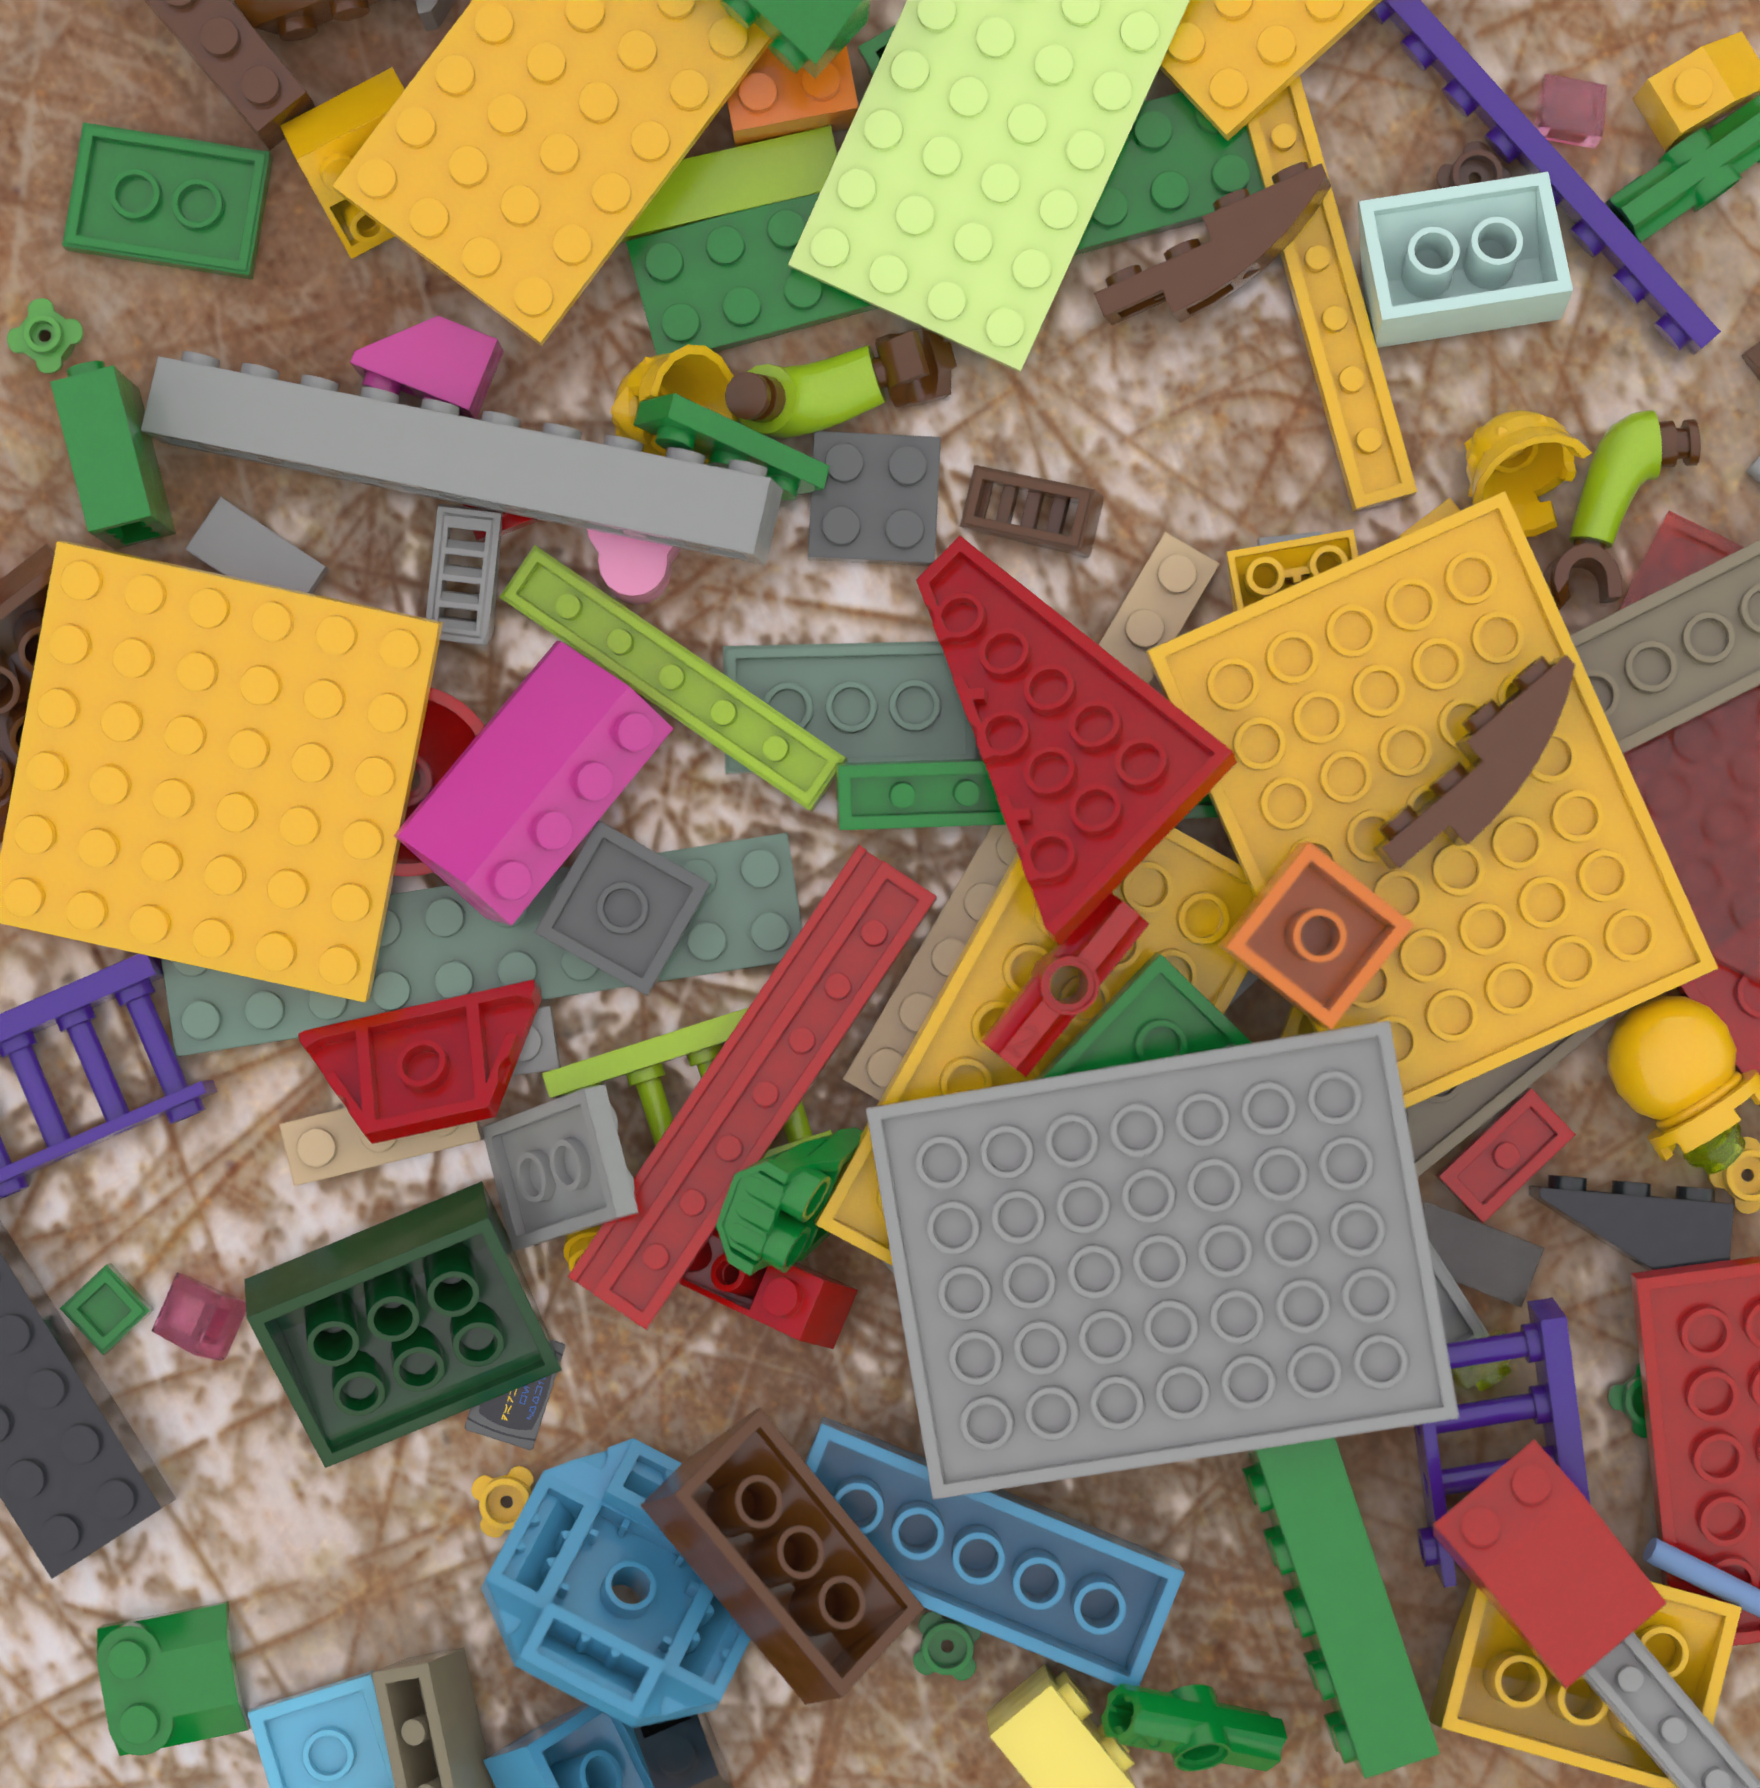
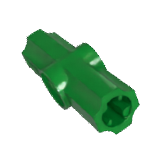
[1605,95,1760,243]
[1101,1683,1287,1772]

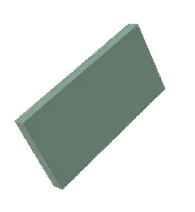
[723,641,980,774]

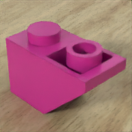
[350,316,504,419]

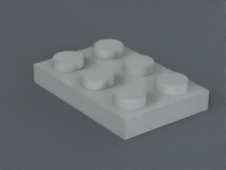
[481,1084,638,1251]

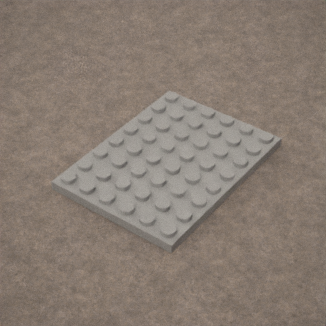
[866,1020,1459,1499]

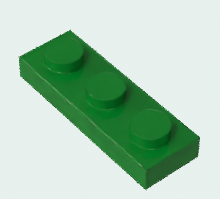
[633,393,830,501]

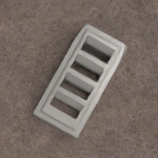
[426,504,503,645]

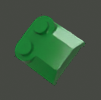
[97,1601,250,1756]

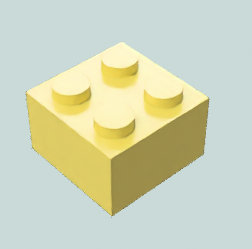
[986,1664,1135,1788]

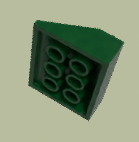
[244,1181,562,1468]

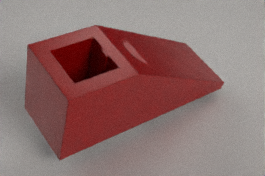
[679,1228,858,1349]

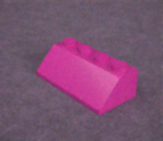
[394,641,674,926]

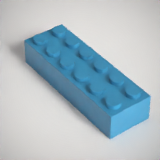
[805,1416,1185,1686]

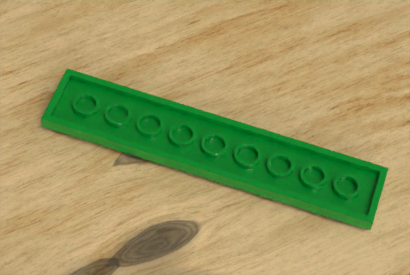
[626,92,1264,355]

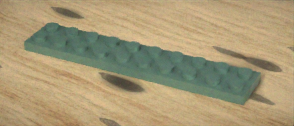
[161,833,802,1057]

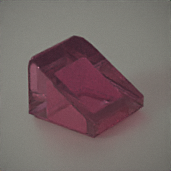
[1535,74,1607,148]
[151,1273,246,1361]

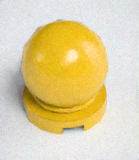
[1607,996,1760,1162]

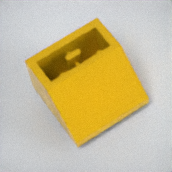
[280,67,405,259]

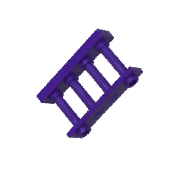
[0,954,218,1199]
[1414,1297,1591,1588]

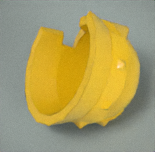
[611,344,739,465]
[1464,410,1592,537]

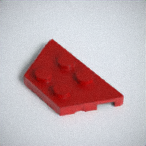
[298,979,542,1144]

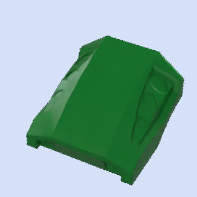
[716,1127,863,1276]

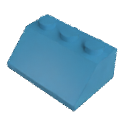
[483,1703,654,1788]

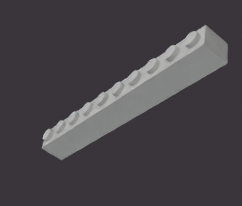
[141,351,783,565]

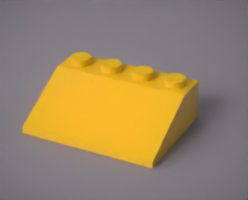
[1429,1581,1742,1788]

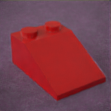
[1433,1439,1666,1690]

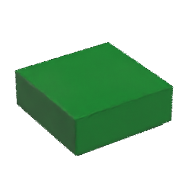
[59,1263,154,1355]

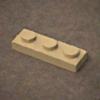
[279,1108,483,1186]

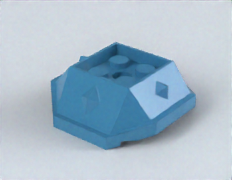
[481,1438,750,1728]

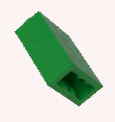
[50,361,176,550]

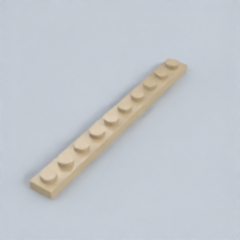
[843,532,1220,1101]

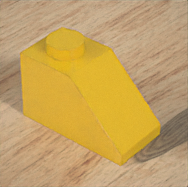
[1632,31,1760,152]

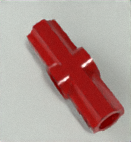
[980,893,1149,1077]

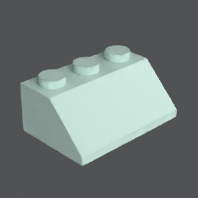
[1357,172,1573,348]

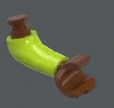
[725,328,957,439]
[1543,410,1701,610]

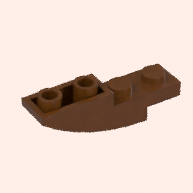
[1094,162,1331,325]
[1373,655,1575,869]

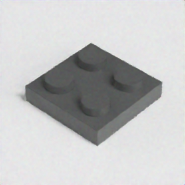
[808,431,941,566]
[534,820,712,996]

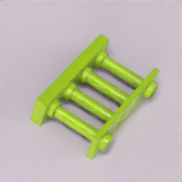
[542,1007,833,1159]

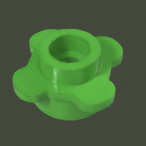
[7,298,84,374]

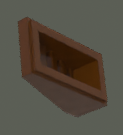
[960,465,1104,557]

